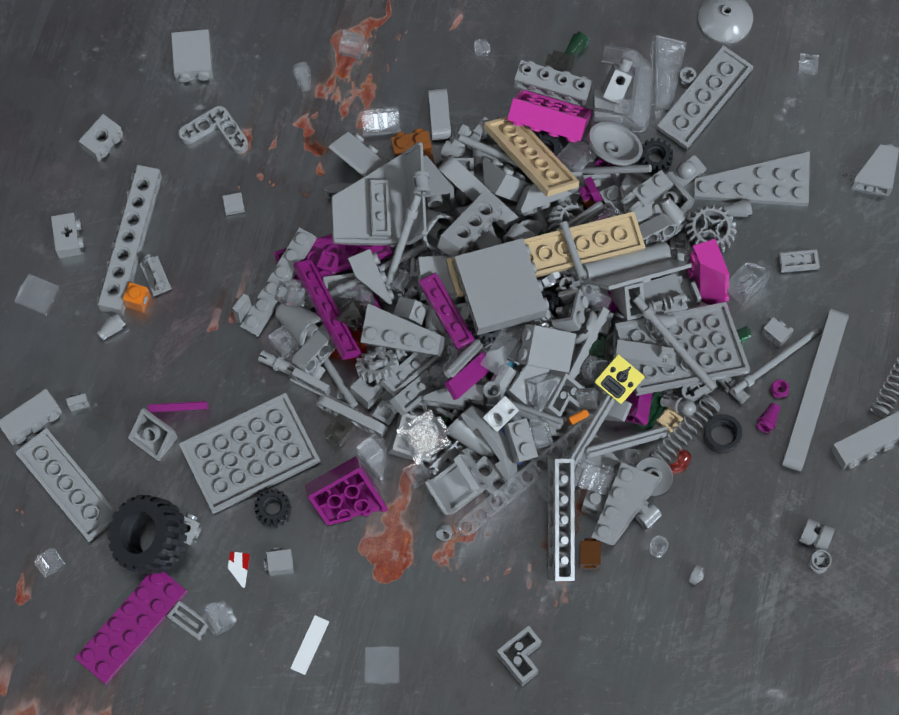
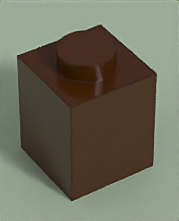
[579,538,601,569]

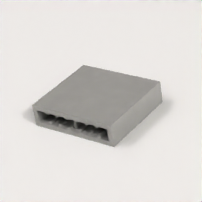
[454,238,549,335]

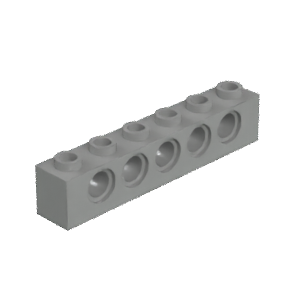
[548,458,575,581]

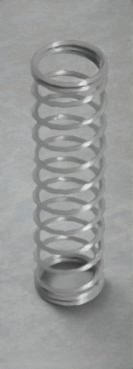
[870,356,899,418]
[649,395,720,462]

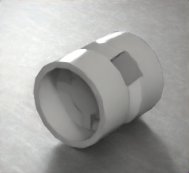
[799,518,835,551]

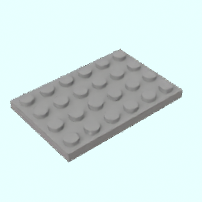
[614,302,750,396]
[179,393,320,514]

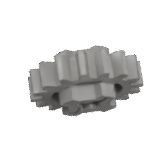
[355,348,399,383]

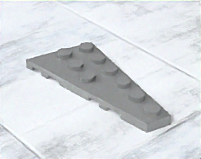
[694,151,810,207]

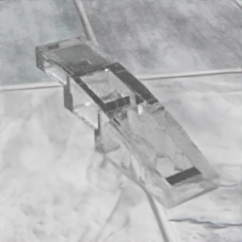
[480,321,529,375]

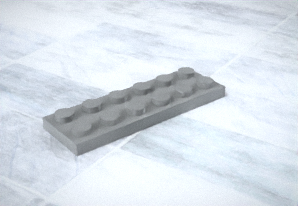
[656,45,754,150]
[15,428,116,542]

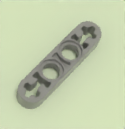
[316,395,388,438]

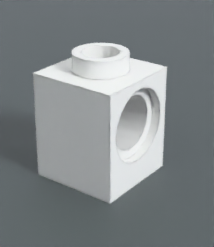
[483,396,519,432]

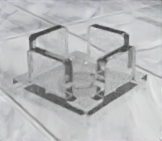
[396,410,451,465]

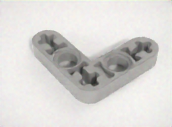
[179,106,248,154]

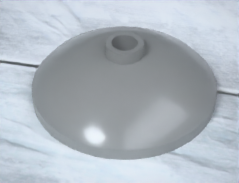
[697,0,753,44]
[588,122,643,166]

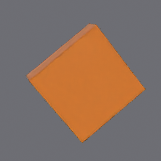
[567,409,590,426]

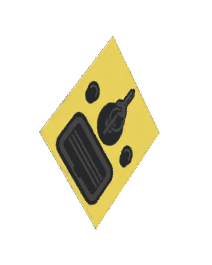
[595,354,645,404]

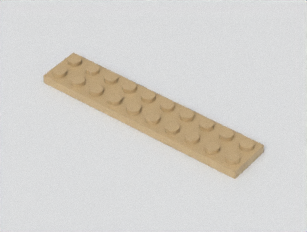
[446,212,646,298]

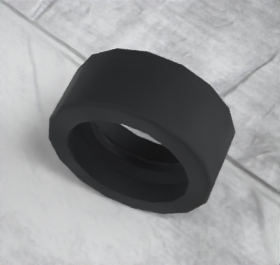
[704,414,742,454]

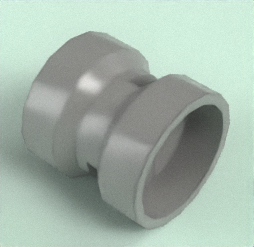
[808,550,832,574]

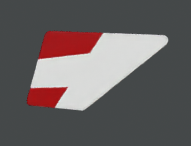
[228,552,250,588]

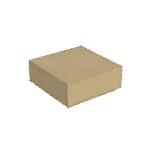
[656,408,684,432]

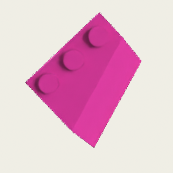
[686,239,729,308]

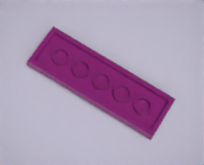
[274,234,394,288]
[75,571,187,685]

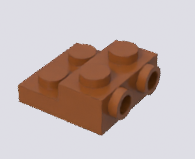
[391,128,435,165]

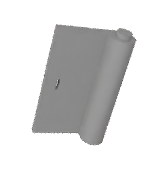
[580,242,692,290]

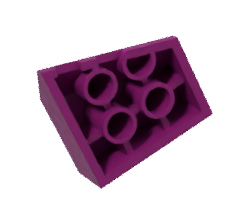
[305,456,389,525]

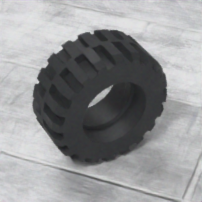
[108,495,187,575]

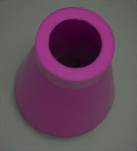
[756,403,781,433]

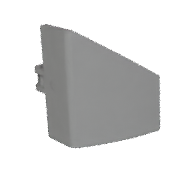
[331,142,431,245]

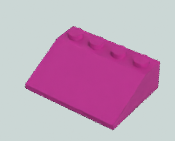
[507,89,593,142]

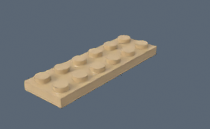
[483,116,580,197]

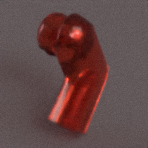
[669,450,692,474]

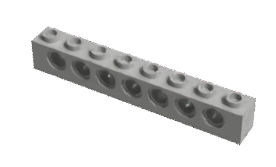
[96,165,162,316]

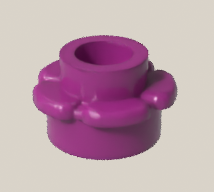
[770,379,790,398]

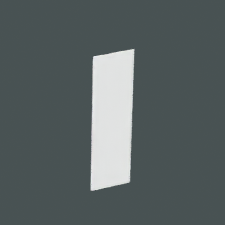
[290,615,330,675]

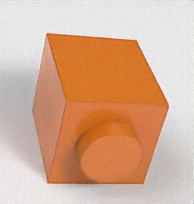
[123,282,151,313]

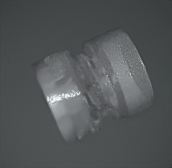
[579,354,610,385]

